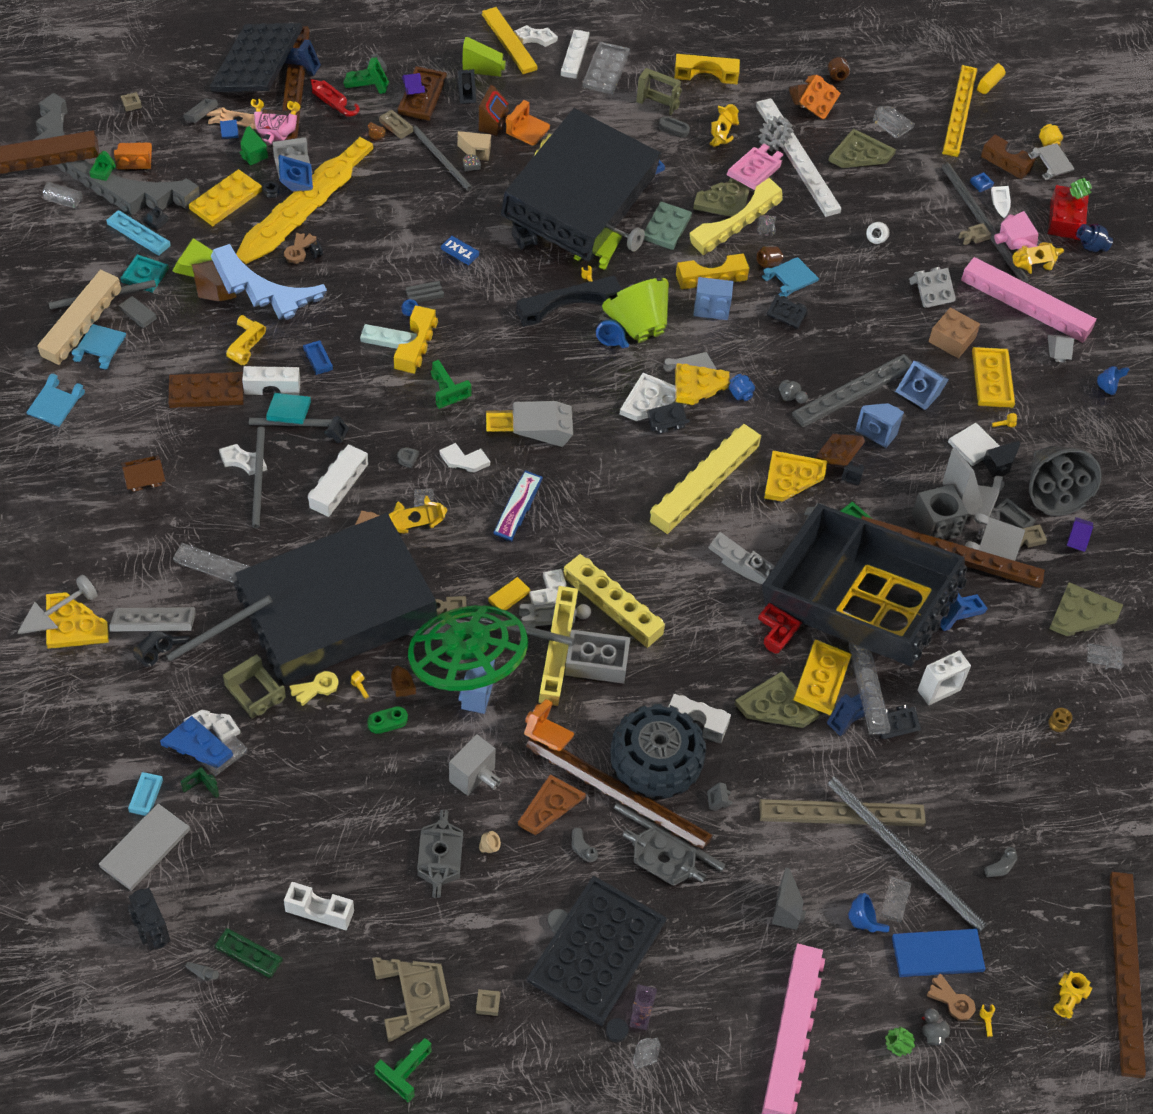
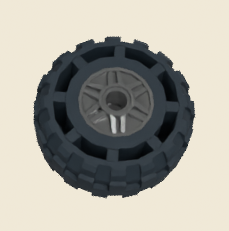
[610,704,706,799]

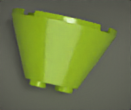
[602,278,669,343]

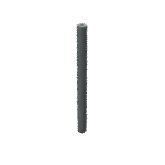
[249,418,332,427]

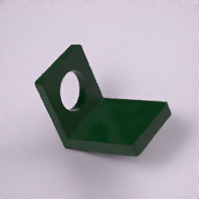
[180,767,219,798]

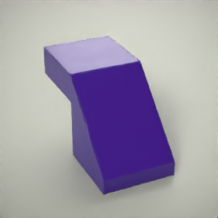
[402,73,425,95]
[1067,517,1093,552]

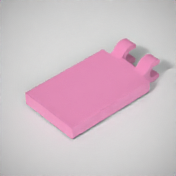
[727,144,783,190]

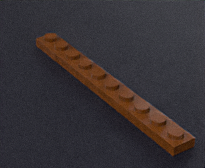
[282,26,310,140]
[861,516,1045,588]
[526,739,713,849]
[1110,872,1146,1079]

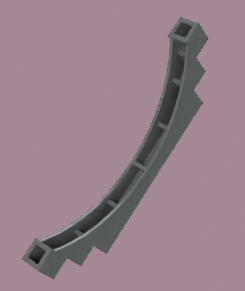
[33,93,200,215]

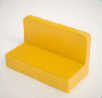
[486,410,513,431]

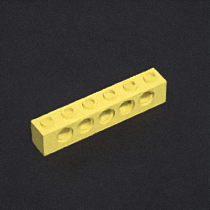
[563,554,665,648]

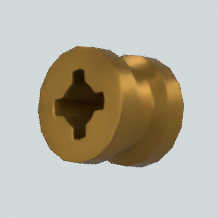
[1048,708,1072,732]

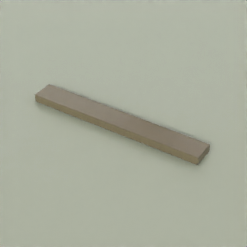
[759,799,926,826]

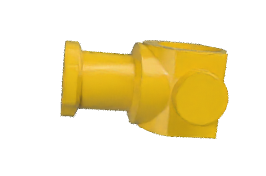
[1054,972,1092,1018]

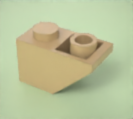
[458,131,491,161]

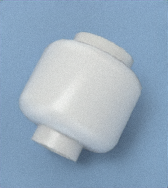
[866,222,889,244]

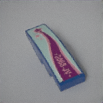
[494,471,543,542]

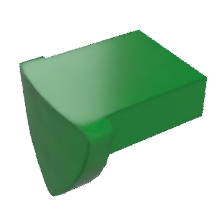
[89,151,116,181]

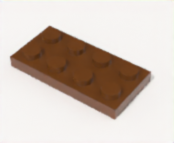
[398,66,447,120]
[169,372,244,408]

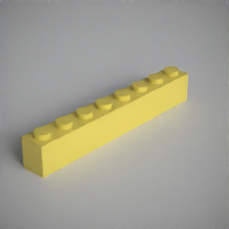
[650,424,761,534]

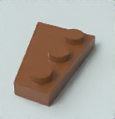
[518,775,586,835]

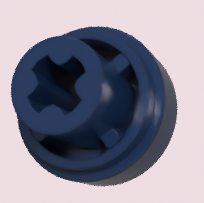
[1076,224,1113,252]

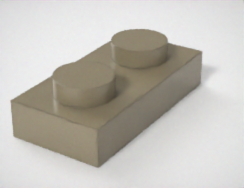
[379,110,413,139]

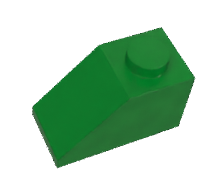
[240,126,268,165]

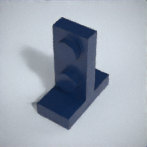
[285,40,321,76]
[827,691,879,736]

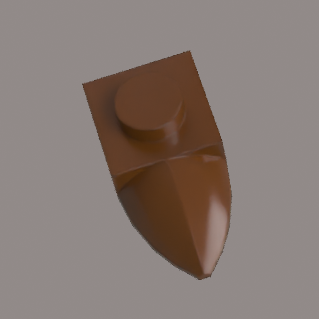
[391,665,416,697]

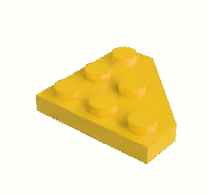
[675,363,730,405]
[764,451,827,502]
[46,592,109,649]

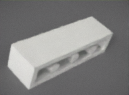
[308,444,368,517]

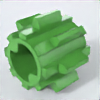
[1069,178,1092,199]
[885,1026,915,1057]

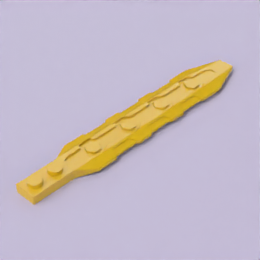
[236,137,373,264]

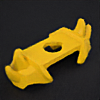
[710,104,739,147]
[1013,242,1064,274]
[389,496,447,534]

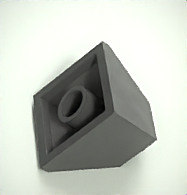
[772,868,806,930]

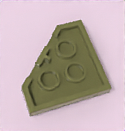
[829,129,896,168]
[693,178,750,217]
[1049,582,1123,636]
[734,672,820,728]

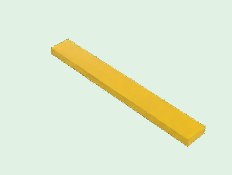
[942,65,977,157]

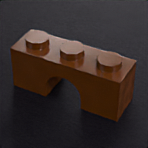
[981,134,1036,180]

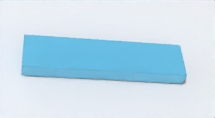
[107,210,171,256]

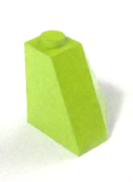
[463,37,506,77]
[172,238,213,277]

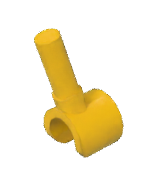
[581,266,593,282]
[992,413,1017,428]
[351,671,369,699]
[980,1004,995,1037]

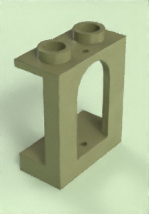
[636,68,682,115]
[223,654,286,718]

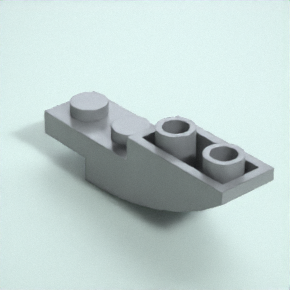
[708,532,775,584]

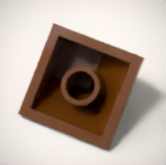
[192,260,236,301]

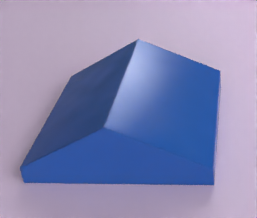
[278,155,313,191]

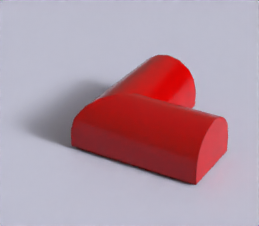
[758,603,802,654]

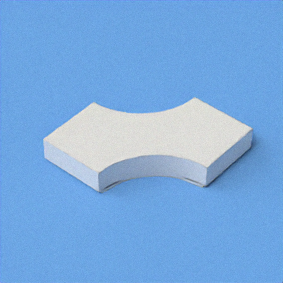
[514,25,558,47]
[219,444,267,476]

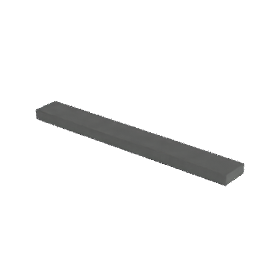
[792,354,913,427]

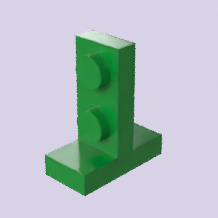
[343,57,389,94]
[431,360,471,409]
[374,1038,432,1103]

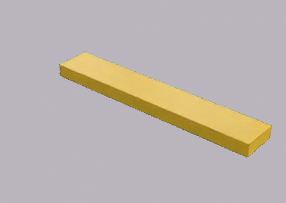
[482,7,537,74]

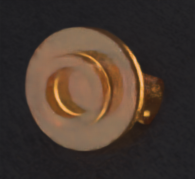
[368,122,385,139]

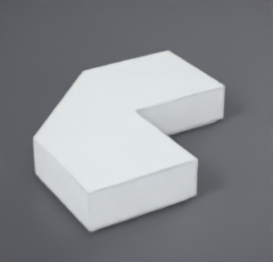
[440,443,490,472]
[529,569,567,605]
[183,710,240,743]

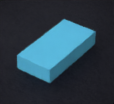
[128,772,163,816]

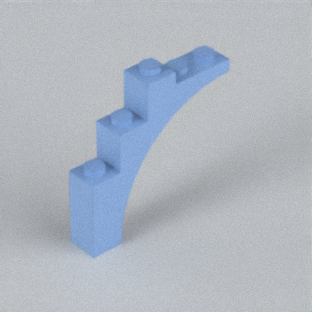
[211,244,327,320]

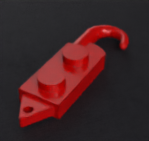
[311,79,360,117]

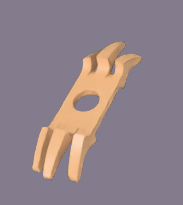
[207,107,256,129]

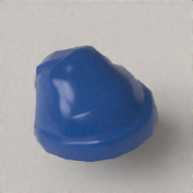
[596,319,629,348]
[1097,366,1130,395]
[848,893,889,933]

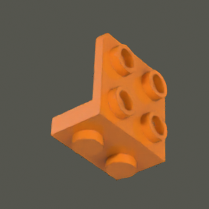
[799,75,841,119]
[505,100,550,145]
[114,143,152,169]
[524,699,574,751]

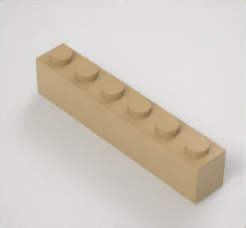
[37,269,121,365]

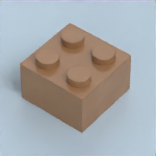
[928,307,980,359]

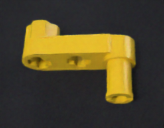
[226,315,266,365]

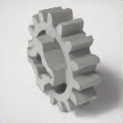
[758,116,794,151]

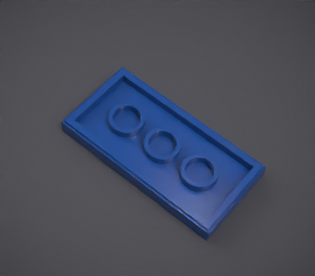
[892,929,985,977]

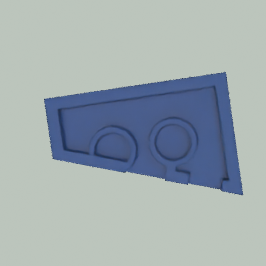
[160,716,233,768]

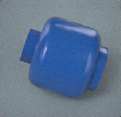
[728,374,755,401]

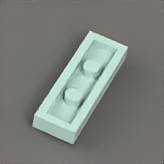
[360,324,417,349]

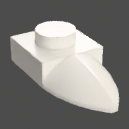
[991,186,1011,218]

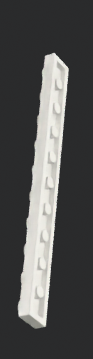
[756,98,841,217]

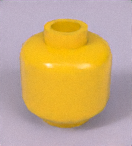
[1039,124,1063,147]

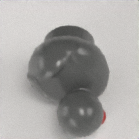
[779,380,808,403]
[922,1008,950,1045]

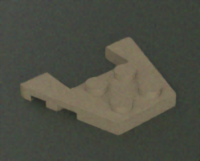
[372,957,450,1042]

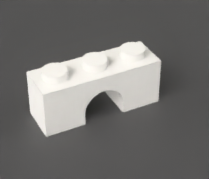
[242,366,300,395]
[669,694,731,744]
[284,882,354,930]

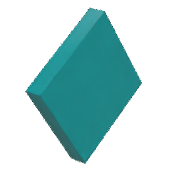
[120,254,169,293]
[266,393,311,424]

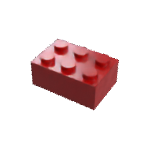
[1047,185,1089,240]

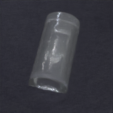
[43,182,83,208]

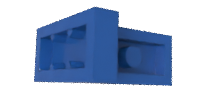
[940,593,988,631]

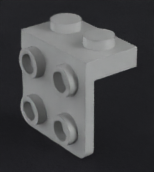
[272,137,312,179]
[909,267,956,308]

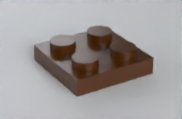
[815,434,865,465]

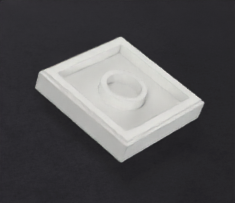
[948,423,999,466]

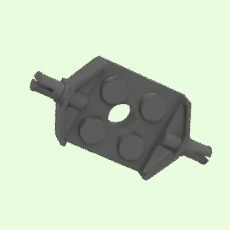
[417,810,463,898]
[623,826,707,886]

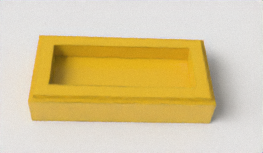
[488,577,530,610]

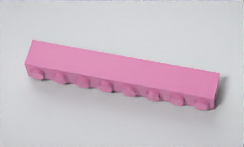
[961,257,1096,343]
[762,943,825,1114]

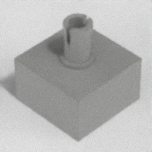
[449,734,502,796]

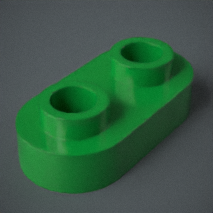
[368,707,408,734]

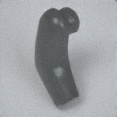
[572,828,598,862]
[984,847,1018,877]

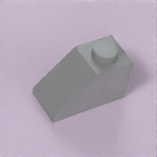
[1048,335,1074,362]

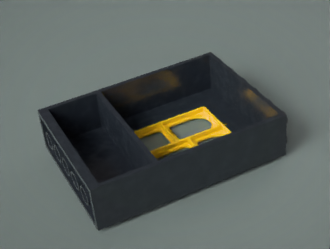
[762,503,967,667]

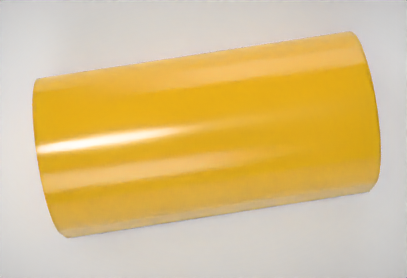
[977,63,1006,94]

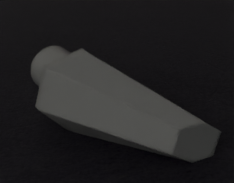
[186,962,219,981]

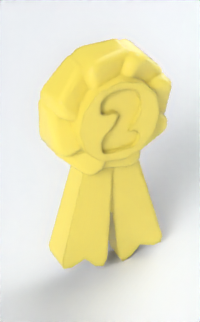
[289,671,339,706]

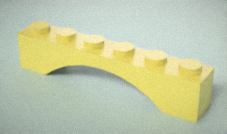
[690,178,783,255]
[538,586,578,706]

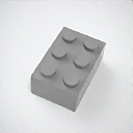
[565,630,630,683]

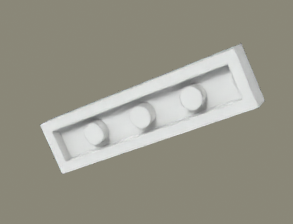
[561,30,589,79]

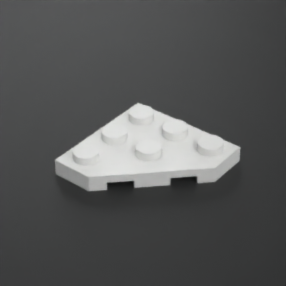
[620,373,687,421]

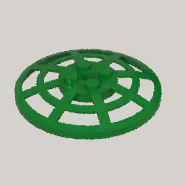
[408,605,528,691]

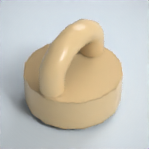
[479,831,501,853]

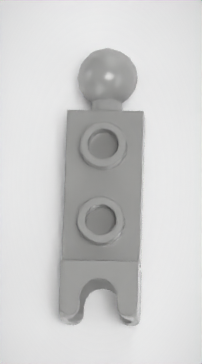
[519,603,591,628]

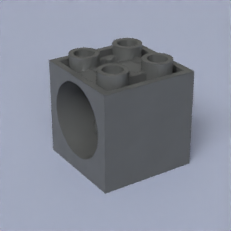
[911,484,969,540]

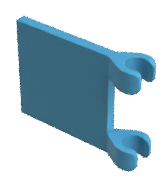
[762,257,819,297]
[72,324,126,369]
[27,374,85,427]

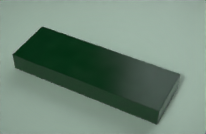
[215,928,283,978]

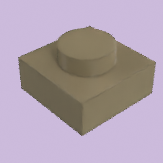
[121,92,142,112]
[476,989,500,1016]

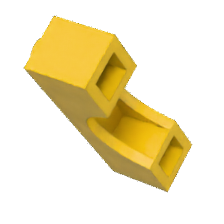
[674,54,740,84]
[676,253,749,289]
[394,305,438,374]

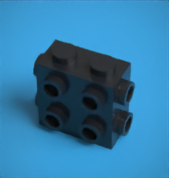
[127,887,171,951]

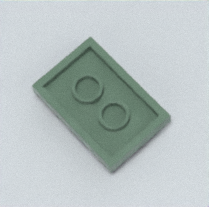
[644,202,692,250]

